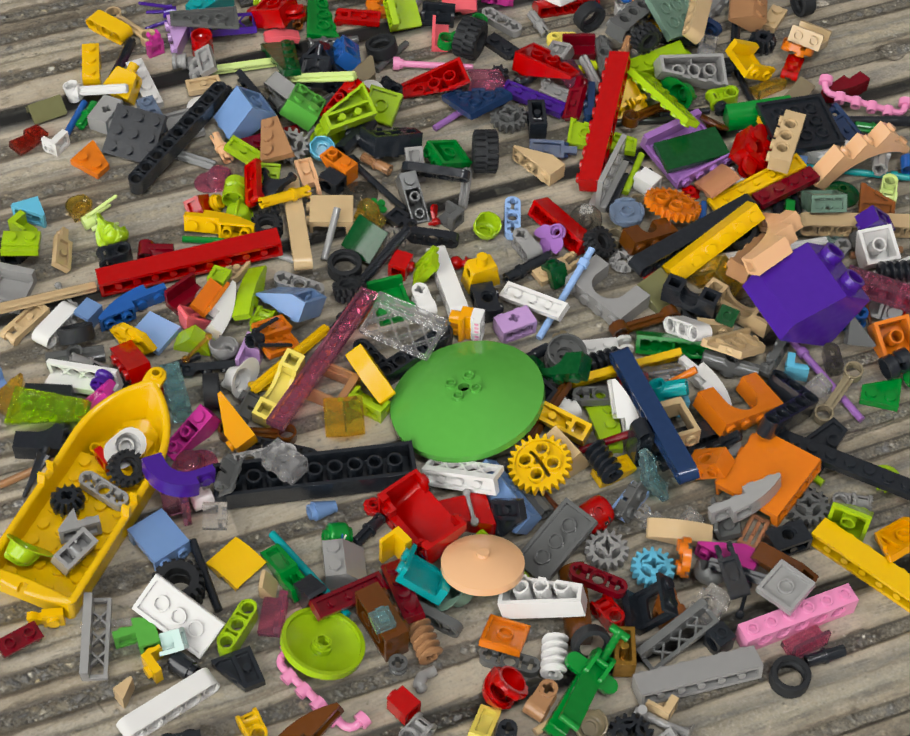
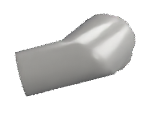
[413,665,438,694]

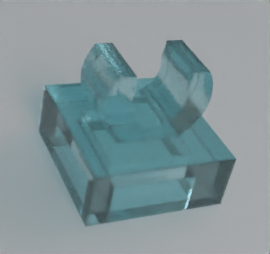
[368,605,396,635]

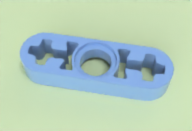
[504,196,521,241]

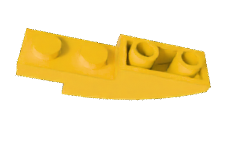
[184,210,255,239]

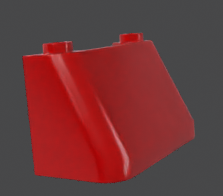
[377,469,467,564]

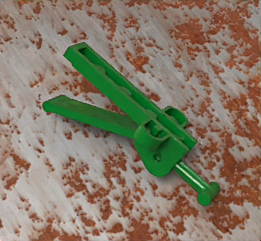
[542,623,631,736]

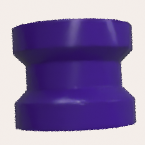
[90,369,114,391]

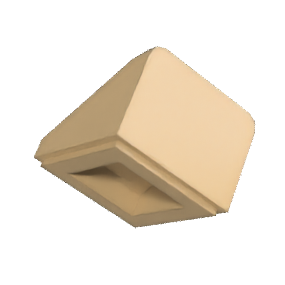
[258,569,278,600]
[113,676,135,709]

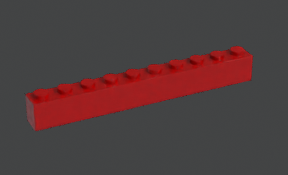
[576,51,631,192]
[95,227,283,297]

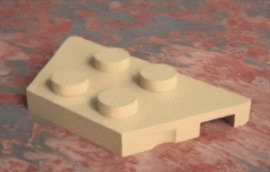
[701,327,766,359]

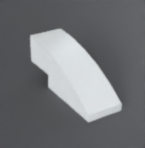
[204,280,236,340]
[607,379,639,432]

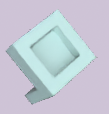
[159,627,189,656]

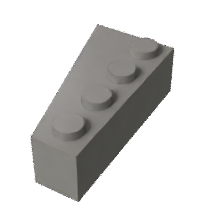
[653,53,728,90]

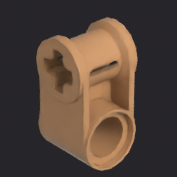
[522,679,558,723]

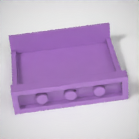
[640,108,732,190]

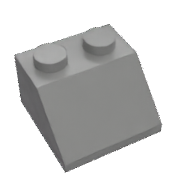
[322,538,367,589]

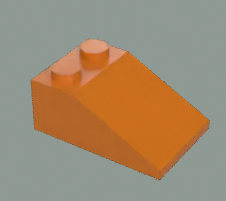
[866,314,910,374]

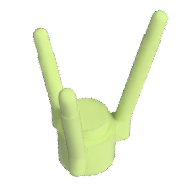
[80,195,119,232]

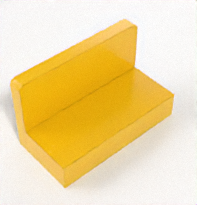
[379,526,412,564]

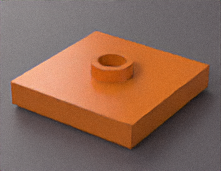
[478,614,531,658]

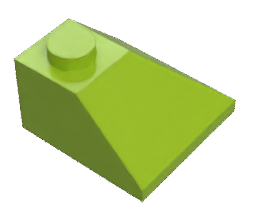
[827,502,874,542]

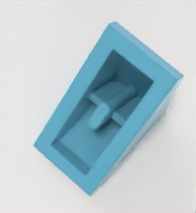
[11,196,47,228]

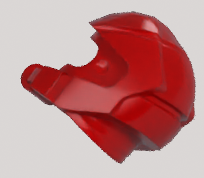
[482,665,528,710]

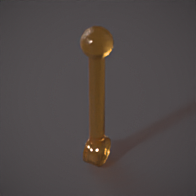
[181,333,212,363]

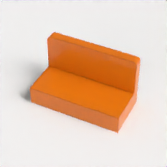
[189,277,230,318]

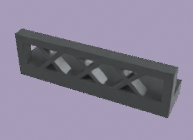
[636,597,720,670]

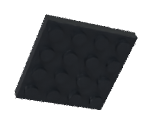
[755,93,845,154]

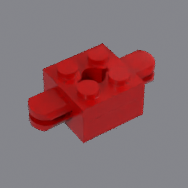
[247,0,306,30]
[729,124,772,179]

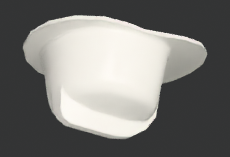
[221,357,260,398]
[103,427,147,469]

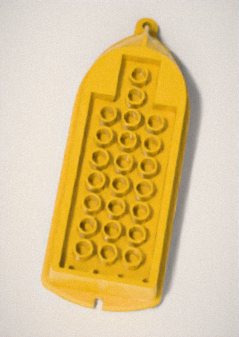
[0,367,171,619]

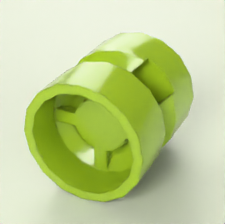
[221,174,245,207]

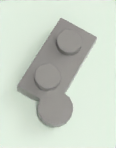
[539,78,569,103]

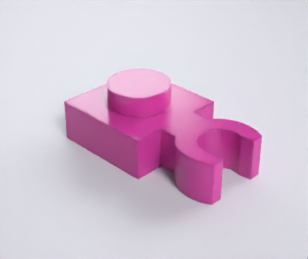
[145,29,165,59]

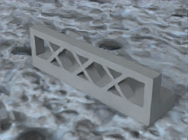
[79,592,112,681]

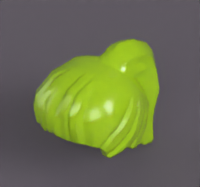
[95,213,129,247]

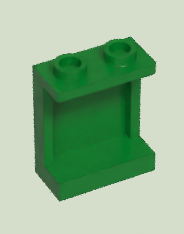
[366,274,415,327]

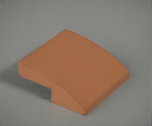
[693,164,741,199]

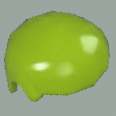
[473,211,502,241]

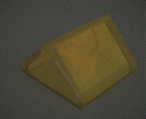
[323,395,365,437]

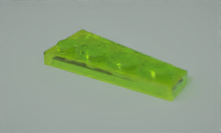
[4,386,91,425]

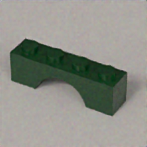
[529,351,592,384]

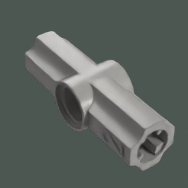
[870,152,891,176]

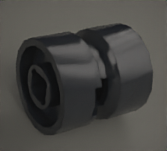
[878,347,910,380]

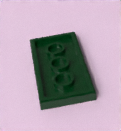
[653,126,730,174]

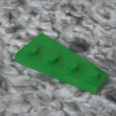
[306,0,340,39]

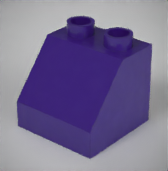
[742,242,870,347]

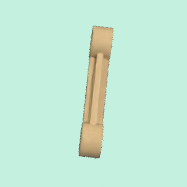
[105,6,155,47]

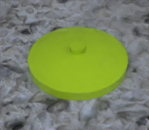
[280,607,366,680]

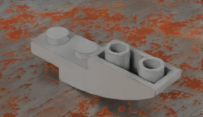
[708,472,781,524]

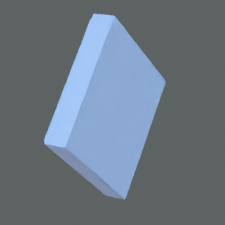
[135,311,181,356]

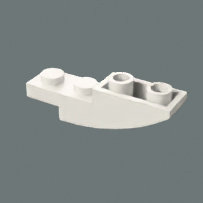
[677,355,732,406]

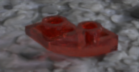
[9,124,49,156]

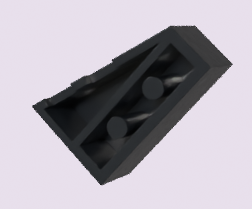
[359,127,423,159]

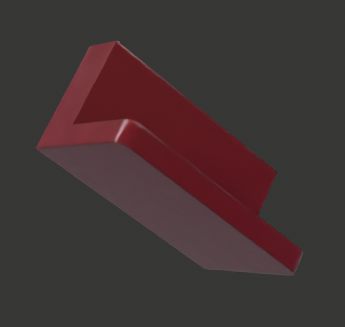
[562,33,596,60]
[164,272,202,316]

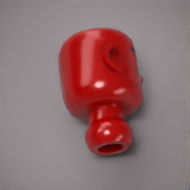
[578,495,615,535]

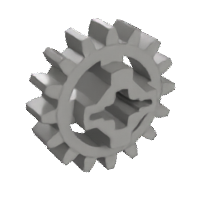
[283,127,310,164]
[584,529,629,572]

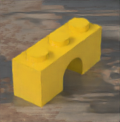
[82,43,102,86]

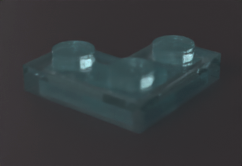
[638,448,669,502]

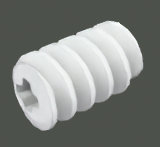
[540,632,569,680]

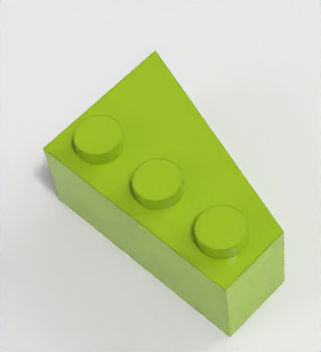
[319,82,377,136]

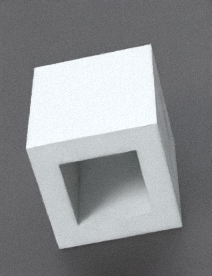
[633,167,662,195]

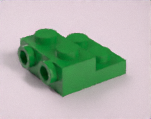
[423,140,472,168]

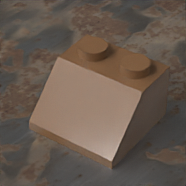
[728,0,768,33]

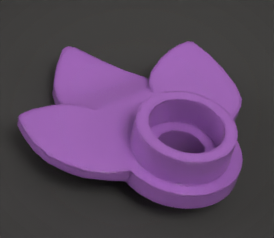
[533,223,566,255]

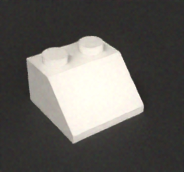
[855,224,901,271]

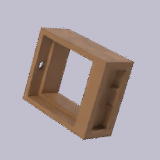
[300,358,361,414]

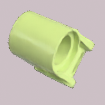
[879,173,898,205]

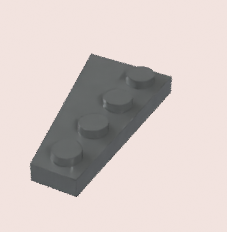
[170,6,239,30]

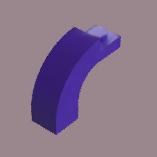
[142,452,216,498]

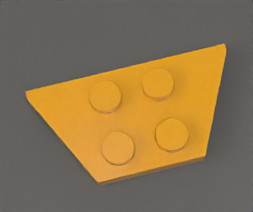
[874,516,910,563]

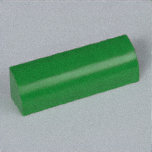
[723,95,791,131]
[635,330,712,359]

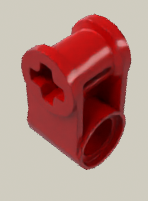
[589,594,625,634]

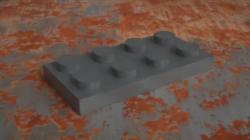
[521,498,598,581]

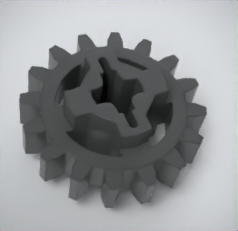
[490,101,527,133]
[787,488,831,529]

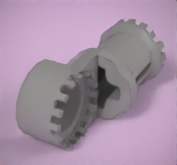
[830,491,874,511]

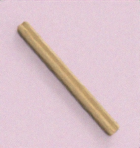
[0,282,97,314]

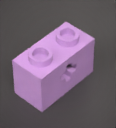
[493,305,537,344]

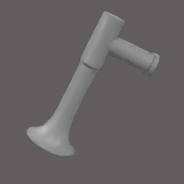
[634,705,695,736]

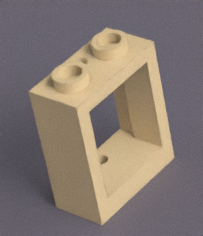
[660,396,701,446]

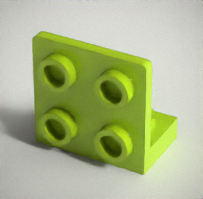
[383,0,422,32]

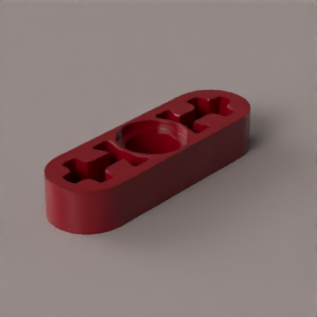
[568,562,628,599]

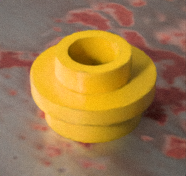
[209,194,225,212]

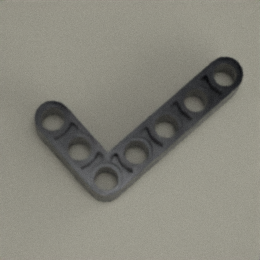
[353,324,453,385]
[756,370,819,439]
[626,417,719,467]

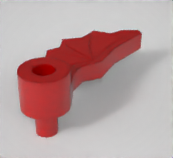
[428,204,441,227]

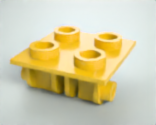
[618,77,648,119]

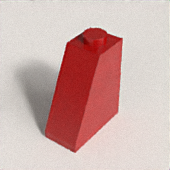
[439,493,496,535]

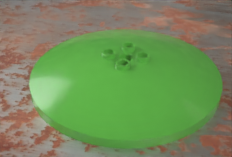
[390,341,545,463]

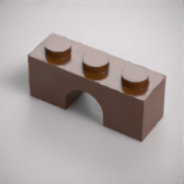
[619,218,678,256]

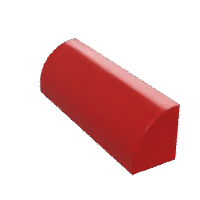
[532,0,600,18]
[527,197,587,256]

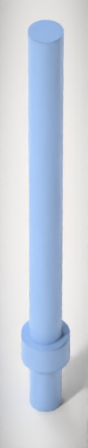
[536,247,595,340]

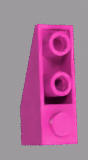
[167,404,222,461]
[694,541,759,571]

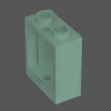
[801,190,847,213]

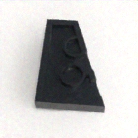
[806,417,848,476]

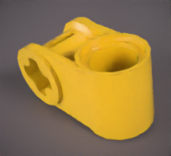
[235,707,268,736]

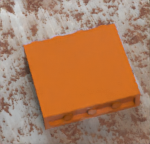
[715,432,821,527]

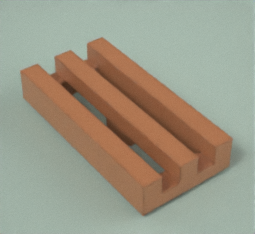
[737,513,771,549]

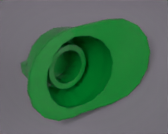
[661,77,697,109]

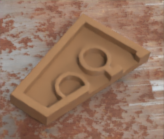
[260,116,296,163]

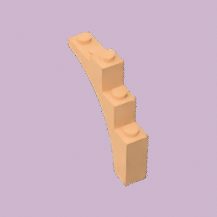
[813,121,910,190]
[741,210,803,276]

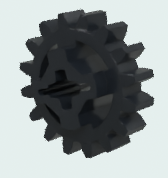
[606,713,654,736]

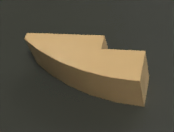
[646,518,713,547]

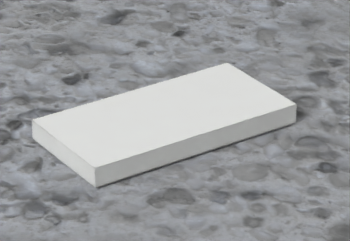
[131,573,226,659]

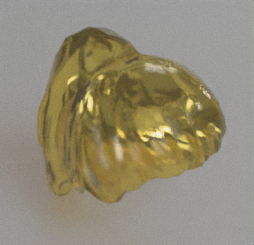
[354,198,385,228]

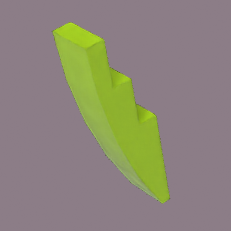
[232,265,267,321]

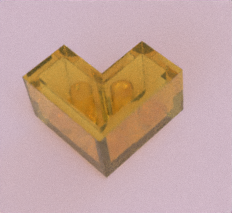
[690,254,743,297]

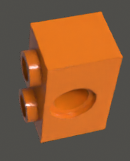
[691,447,735,480]

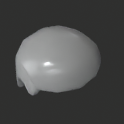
[208,335,239,361]

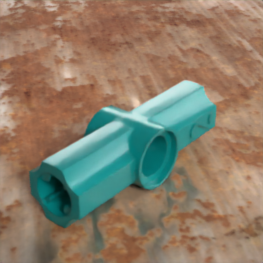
[649,378,689,402]

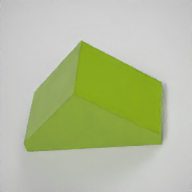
[173,325,215,357]

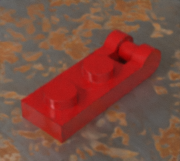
[334,8,381,27]
[780,54,805,82]
[244,158,265,208]

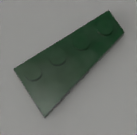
[260,39,301,77]

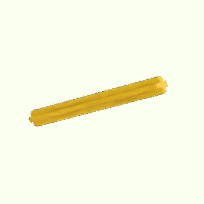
[250,324,330,394]

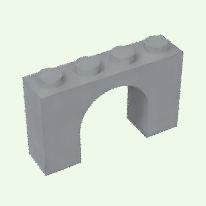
[564,254,650,325]

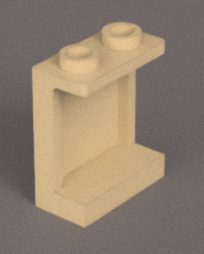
[788,20,832,52]
[306,195,354,234]

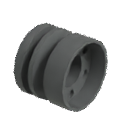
[543,333,587,368]

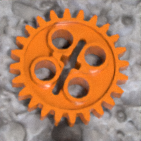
[644,187,702,223]

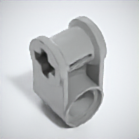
[511,227,543,262]
[398,712,437,736]

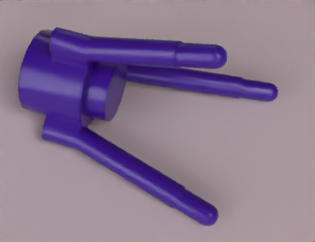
[138,2,177,29]

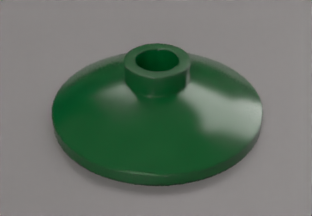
[825,181,859,208]

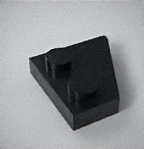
[490,498,527,537]
[211,645,266,693]

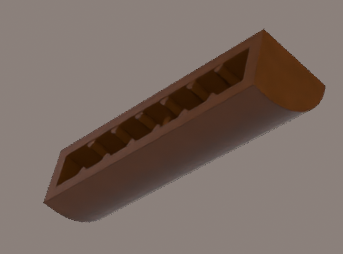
[558,561,593,646]

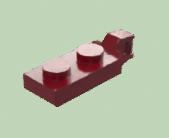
[562,75,587,121]

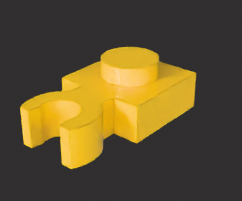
[26,607,66,628]

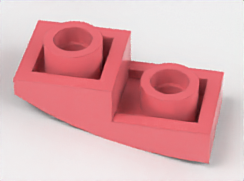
[442,0,478,15]
[263,29,300,44]

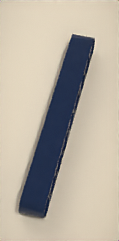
[609,347,700,485]

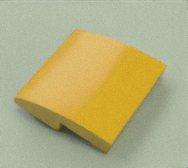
[206,537,266,591]

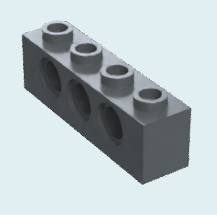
[605,0,653,43]

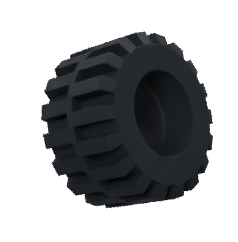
[452,15,488,61]
[472,129,499,173]
[150,558,205,605]

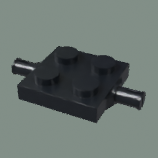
[295,44,334,91]

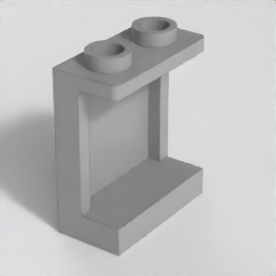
[0,262,37,314]

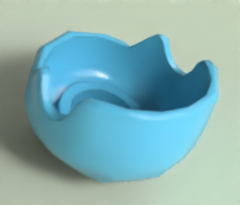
[309,135,335,162]

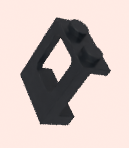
[621,572,679,636]

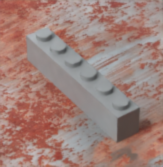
[631,645,764,706]

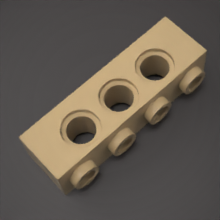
[765,109,806,174]

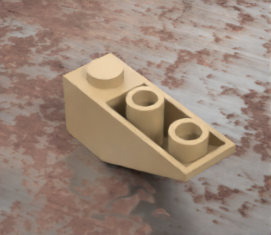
[512,145,565,187]

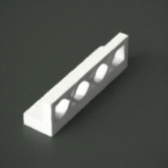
[45,358,124,395]
[421,459,504,496]

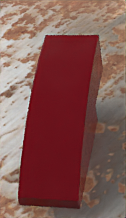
[821,71,870,103]

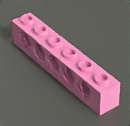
[735,583,859,650]

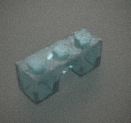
[159,361,192,424]

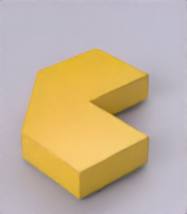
[110,322,157,355]

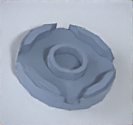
[609,197,645,227]

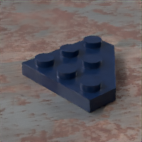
[441,87,513,120]

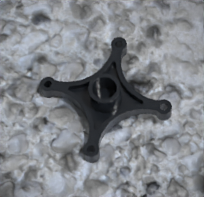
[244,167,297,215]

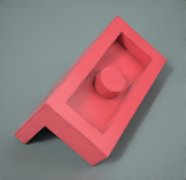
[431,15,449,52]

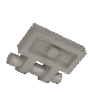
[186,44,218,79]

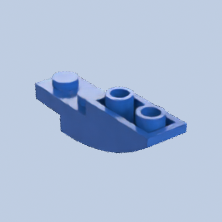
[98,283,167,332]

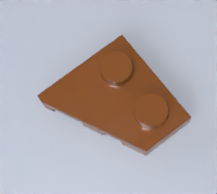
[857,182,896,214]

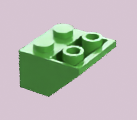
[279,82,326,132]

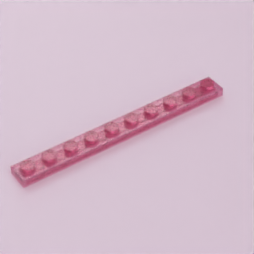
[266,286,378,431]

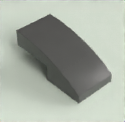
[864,296,905,320]

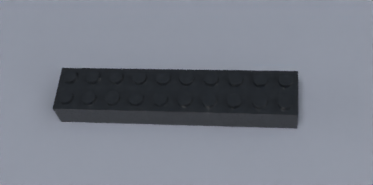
[212,440,417,511]

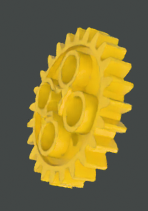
[507,433,573,496]

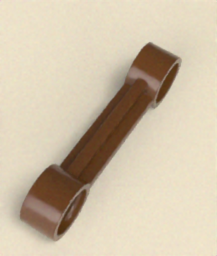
[621,95,678,128]
[608,304,681,338]
[218,422,297,444]

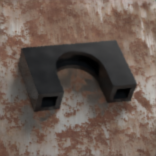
[12,383,77,459]

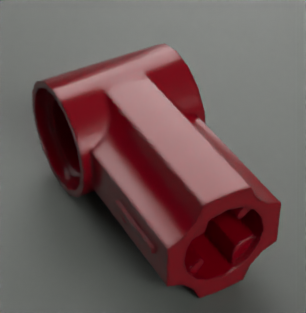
[137,239,174,259]

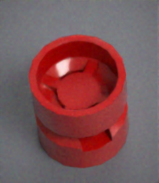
[191,28,214,57]

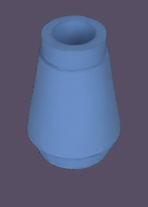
[306,500,338,521]

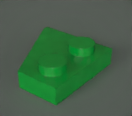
[859,378,902,412]

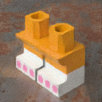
[449,306,485,342]

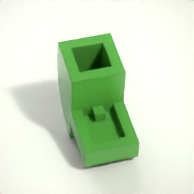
[112,617,161,654]

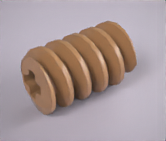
[409,618,443,665]

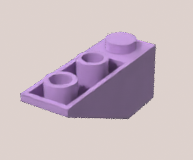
[164,14,190,54]

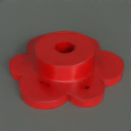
[681,185,700,200]

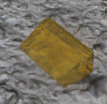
[749,77,787,100]

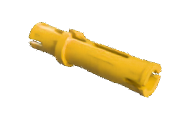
[258,185,312,209]

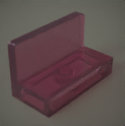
[468,69,505,91]
[160,492,193,526]
[257,590,289,638]
[780,624,831,658]

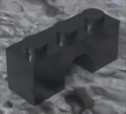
[660,273,722,319]

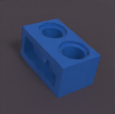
[333,35,361,71]

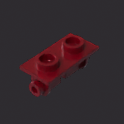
[0,621,44,658]

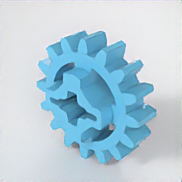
[630,547,676,588]

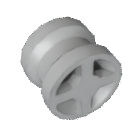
[172,52,187,70]

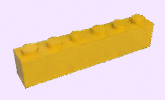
[662,201,765,279]
[811,517,910,613]

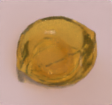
[65,194,92,223]

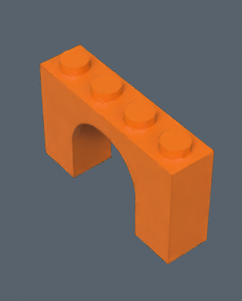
[692,372,783,437]

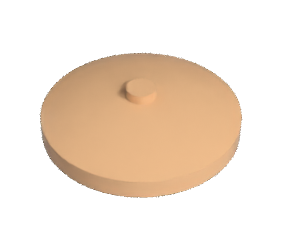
[441,534,525,596]

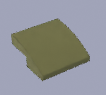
[637,267,670,313]

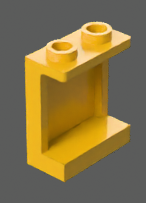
[725,38,776,82]

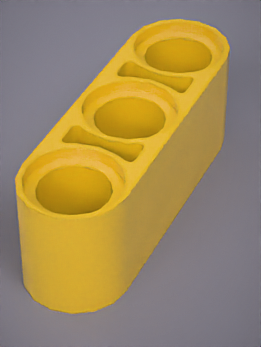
[86,10,133,45]

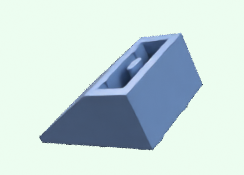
[256,287,327,323]

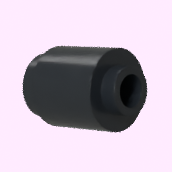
[167,651,201,679]

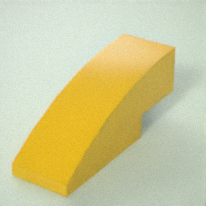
[345,344,396,405]

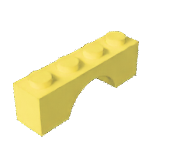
[252,348,305,428]

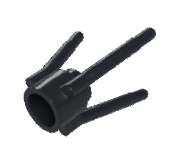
[245,317,293,349]

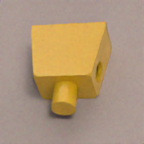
[103,61,142,106]
[461,252,500,294]

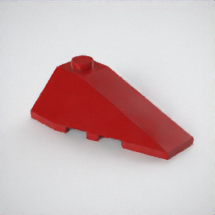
[512,42,580,79]
[401,57,471,99]

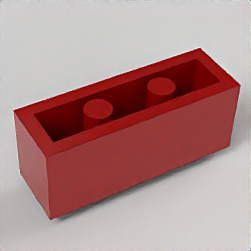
[109,340,151,385]

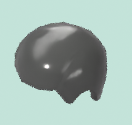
[694,559,724,586]

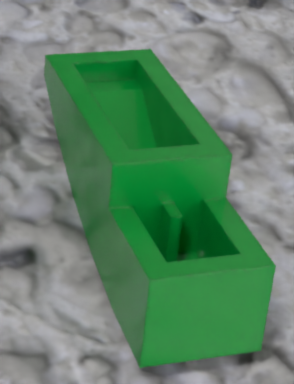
[260,543,305,603]

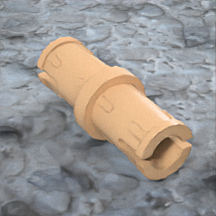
[210,132,234,164]

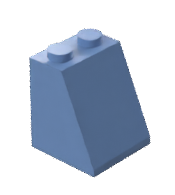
[214,86,277,140]

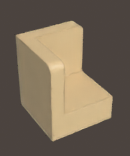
[645,694,679,721]

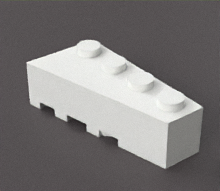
[497,574,588,619]

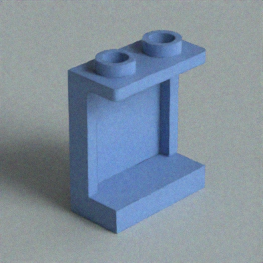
[127,508,191,571]

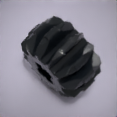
[748,29,777,56]
[50,483,86,519]

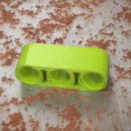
[217,599,258,656]

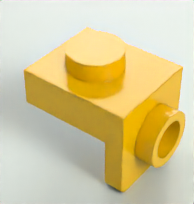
[141,644,164,684]

